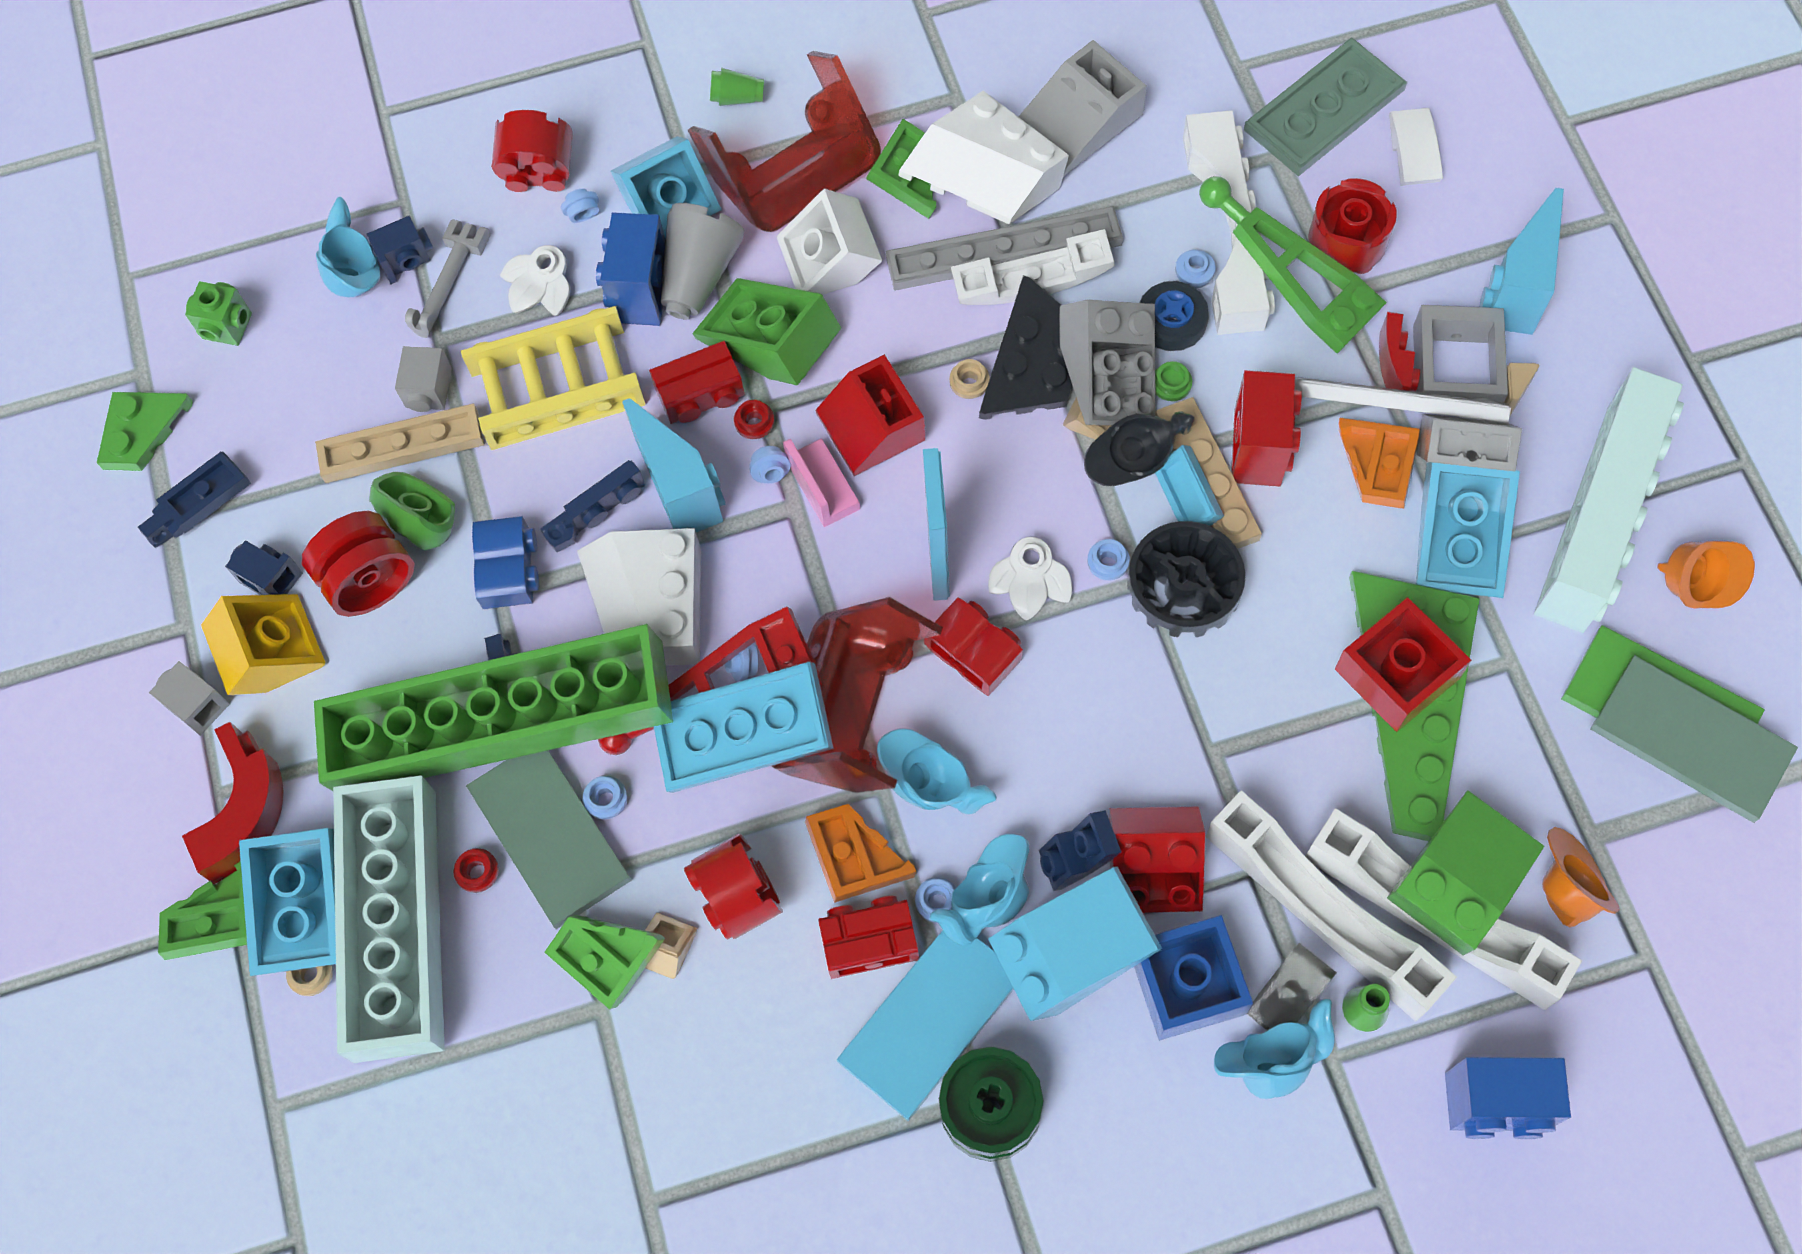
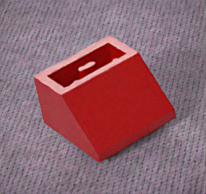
[815,354,925,476]
[1109,806,1205,913]

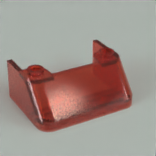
[687,51,881,232]
[772,597,943,793]

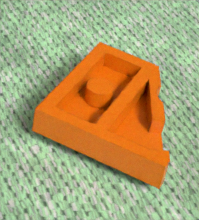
[1338,418,1420,509]
[805,804,916,903]

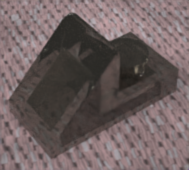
[1247,943,1337,1030]

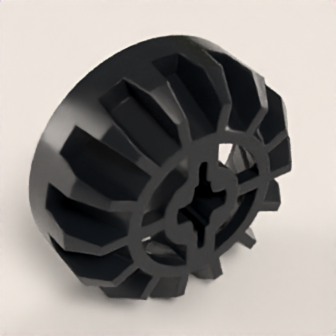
[1127,521,1245,637]

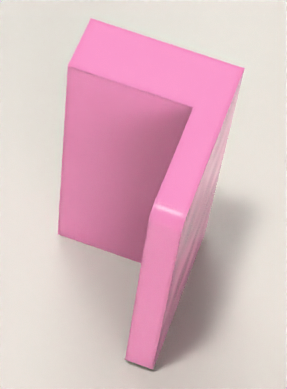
[783,438,860,527]

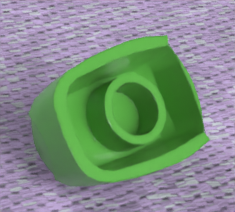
[369,472,455,550]

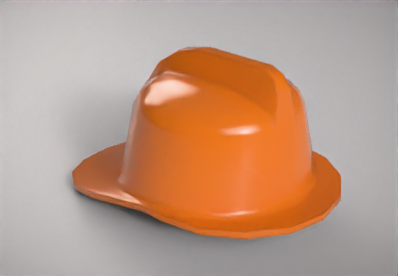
[1657,541,1755,609]
[1542,827,1620,928]

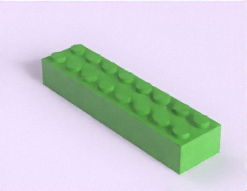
[314,624,673,791]

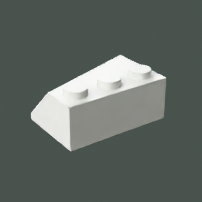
[899,91,1069,224]
[577,528,701,666]

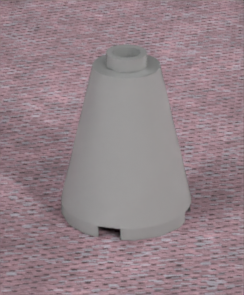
[661,203,744,320]

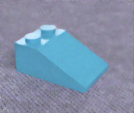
[1479,188,1564,335]
[622,398,726,533]
[1416,462,1520,598]
[239,828,336,976]
[988,867,1162,1021]

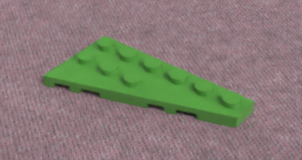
[1349,571,1480,842]

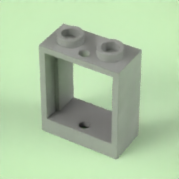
[1413,305,1508,403]
[1416,414,1522,472]

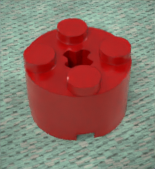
[491,110,573,192]
[1308,178,1397,274]
[684,833,783,940]

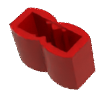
[924,597,1023,696]

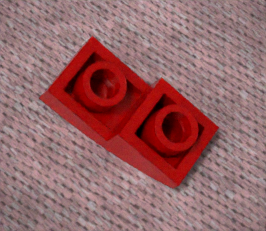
[1379,312,1420,392]

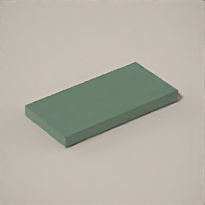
[1244,37,1407,177]
[1590,655,1798,823]
[466,750,632,930]

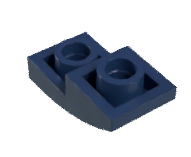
[1038,810,1121,891]

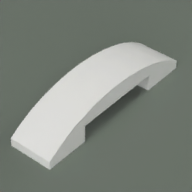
[951,229,1115,305]

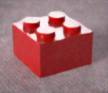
[1231,370,1302,487]
[1335,597,1472,732]

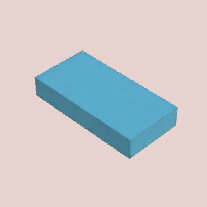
[1155,445,1224,526]

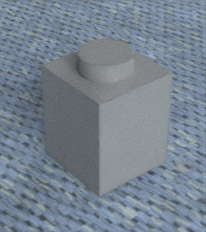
[395,346,452,412]
[148,661,230,736]

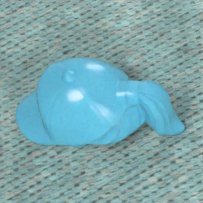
[316,197,380,298]
[877,728,997,814]
[930,834,1029,945]
[1214,999,1335,1099]

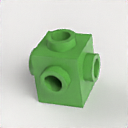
[185,281,252,346]

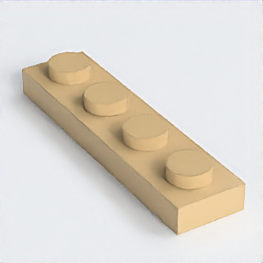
[1155,397,1262,549]
[315,403,484,483]

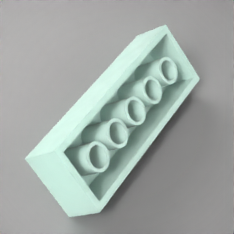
[1533,367,1684,633]
[333,776,445,1063]

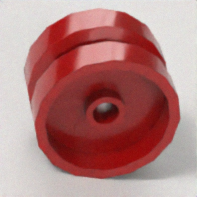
[302,510,415,617]

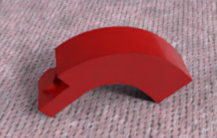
[182,722,284,884]

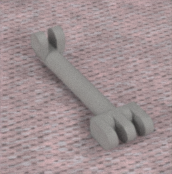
[405,219,490,338]

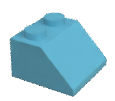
[610,136,722,239]

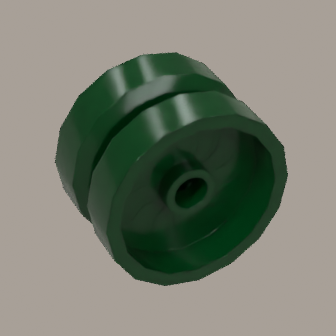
[938,1047,1044,1162]

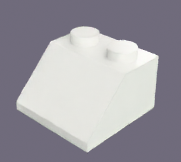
[776,189,882,295]

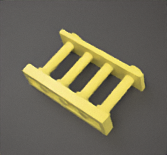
[461,306,646,450]

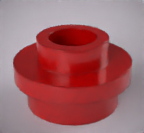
[734,399,774,439]
[453,848,499,893]

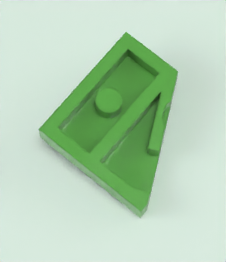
[866,119,936,219]
[96,392,193,471]
[158,861,247,960]
[544,915,665,1010]

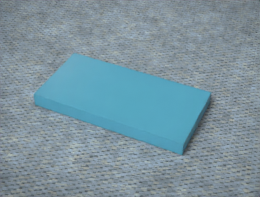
[923,448,950,601]
[654,662,834,793]
[836,930,1014,1121]

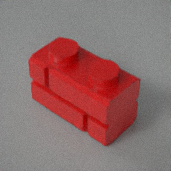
[649,341,745,424]
[818,896,919,979]

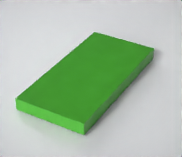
[1561,625,1765,724]

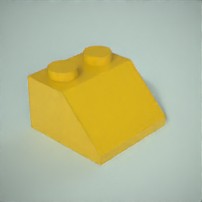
[201,594,326,695]

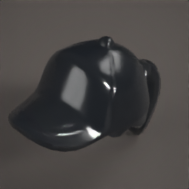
[1084,411,1194,486]

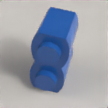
[472,516,540,609]

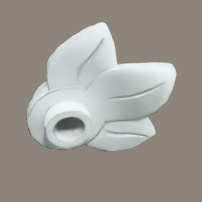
[500,245,571,316]
[988,537,1072,621]

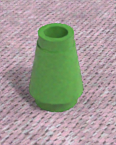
[710,67,764,106]
[1342,984,1390,1032]

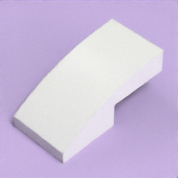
[1389,108,1443,186]

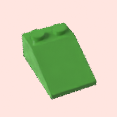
[692,278,841,385]
[1387,790,1545,956]

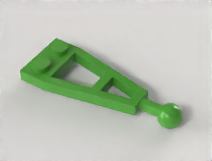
[1199,176,1387,354]

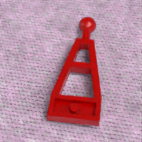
[598,606,825,755]

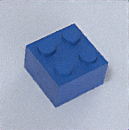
[596,212,665,326]
[1134,915,1253,1041]
[1445,1057,1571,1139]

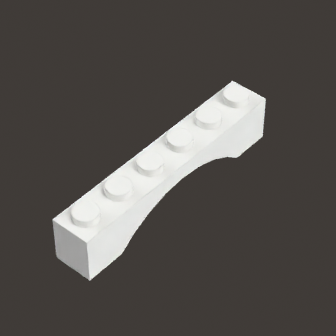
[1183,110,1275,335]
[1205,790,1457,1022]
[1305,808,1582,1010]

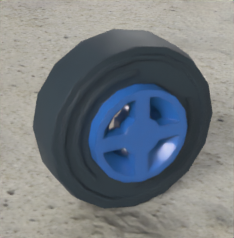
[1140,281,1209,351]

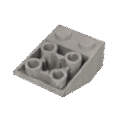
[1019,40,1147,176]
[1060,300,1156,426]

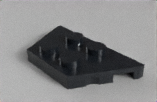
[979,275,1073,420]

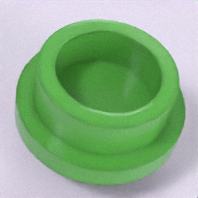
[1155,361,1192,401]

